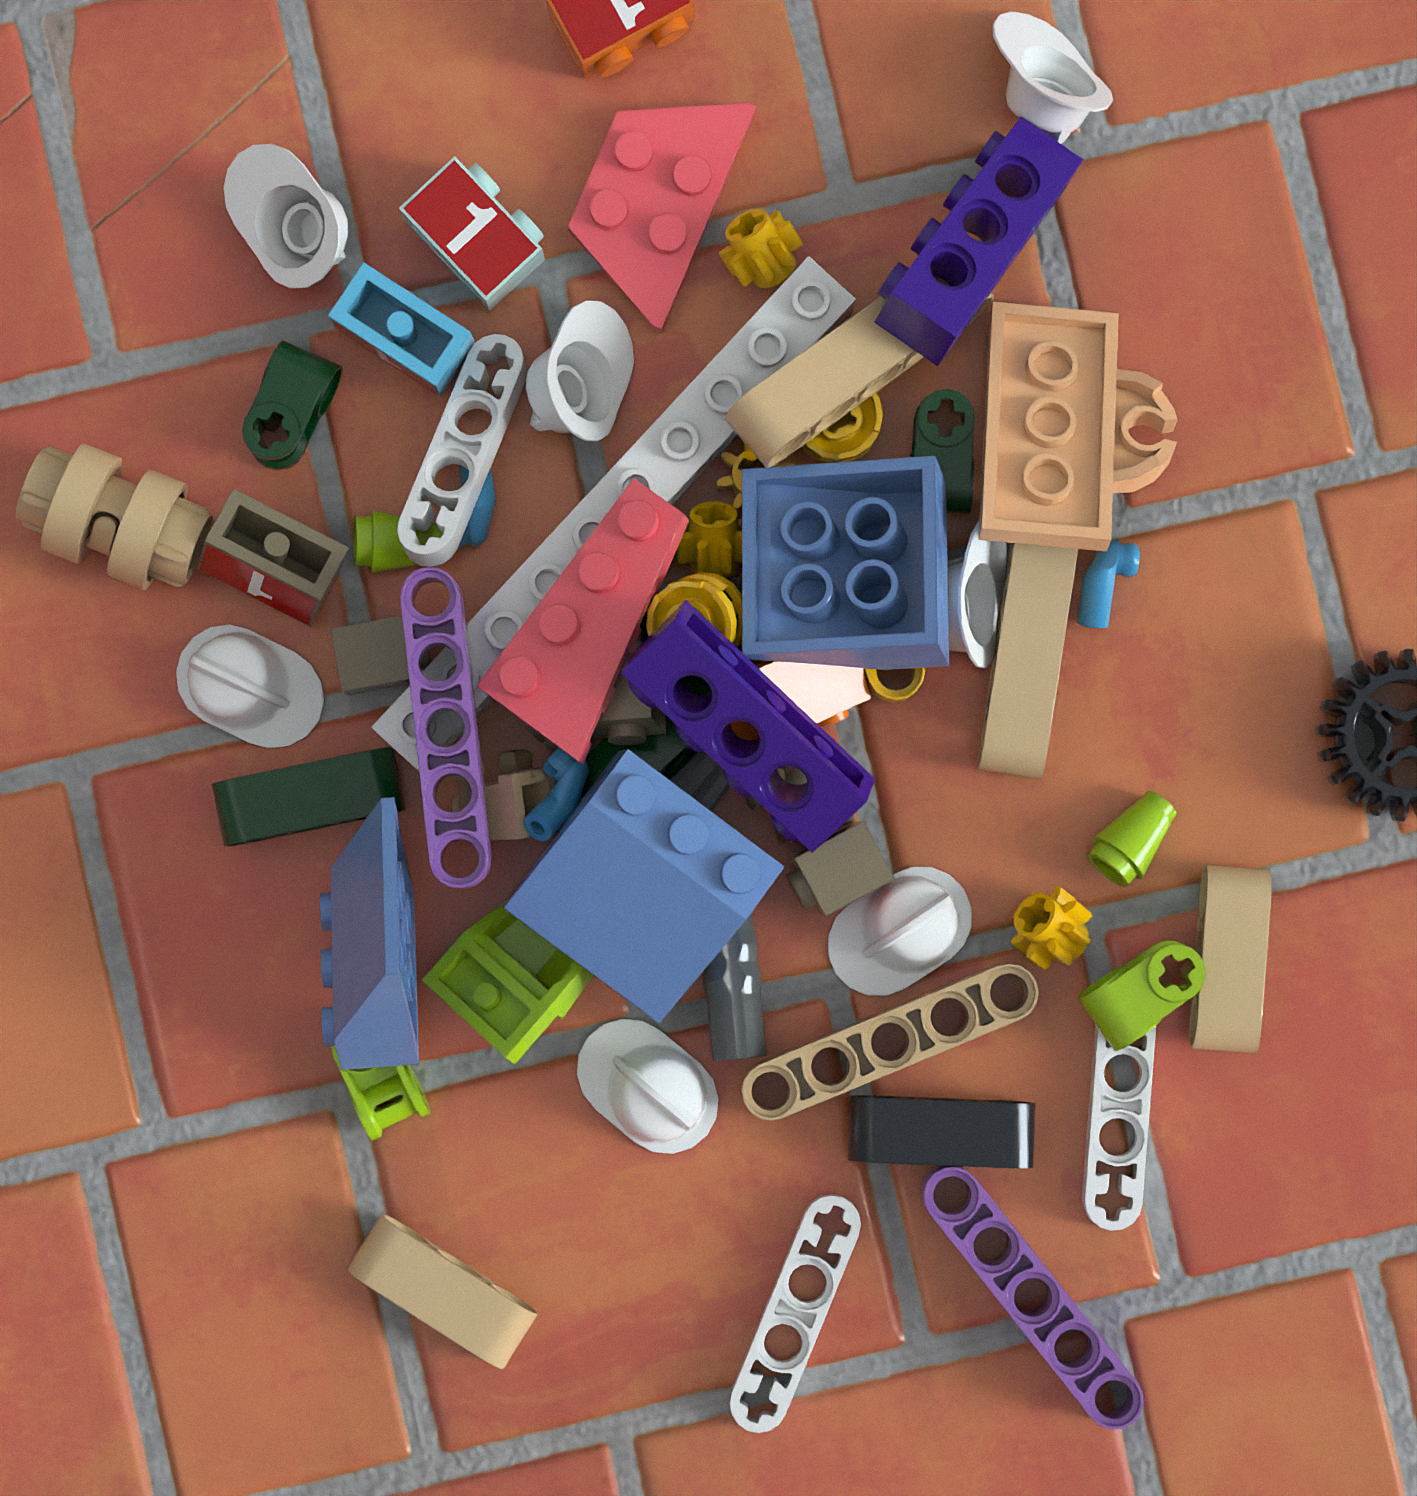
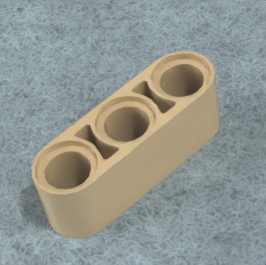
[1189,864,1272,1054]
[347,1214,538,1369]

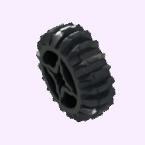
[1315,649,1417,822]

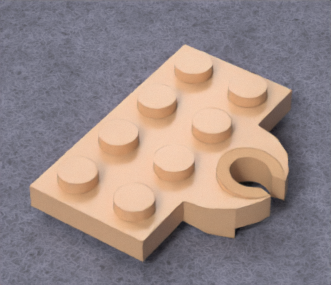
[978,302,1178,552]

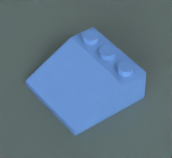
[742,456,949,670]
[502,749,785,1023]
[320,797,419,1070]

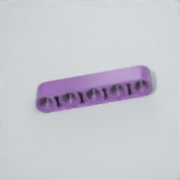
[400,567,492,889]
[920,1165,1144,1430]

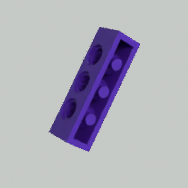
[874,116,1084,366]
[621,600,875,853]

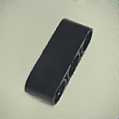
[848,1095,1036,1168]

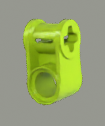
[1078,940,1206,1051]
[331,1046,431,1141]

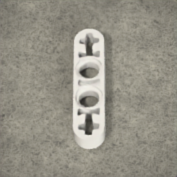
[397,334,528,567]
[1082,1024,1156,1231]
[730,1193,861,1433]

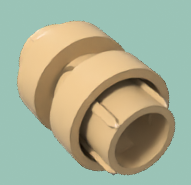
[16,443,213,591]

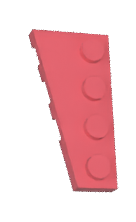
[477,478,689,765]

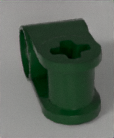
[242,340,343,470]
[909,389,975,514]

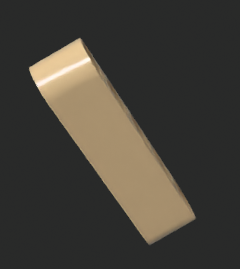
[724,276,995,468]
[977,543,1078,780]
[741,963,1039,1121]

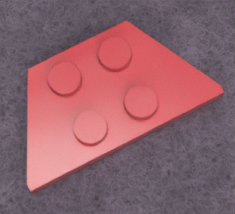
[568,103,756,333]

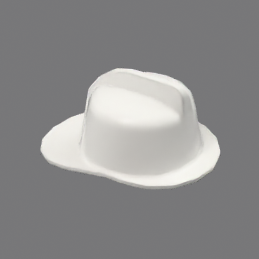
[992,11,1113,144]
[223,144,348,288]
[526,301,634,442]
[948,521,1007,668]
[176,624,324,748]
[828,867,972,996]
[577,1019,719,1154]

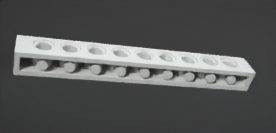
[371,256,856,771]

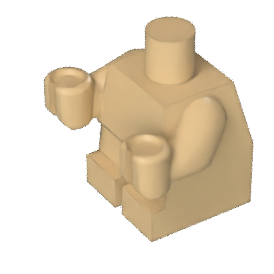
[450,750,562,841]

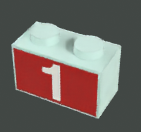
[399,156,545,311]

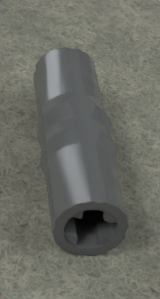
[703,913,767,1061]

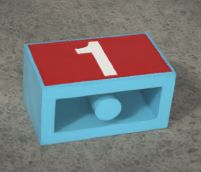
[328,262,475,397]

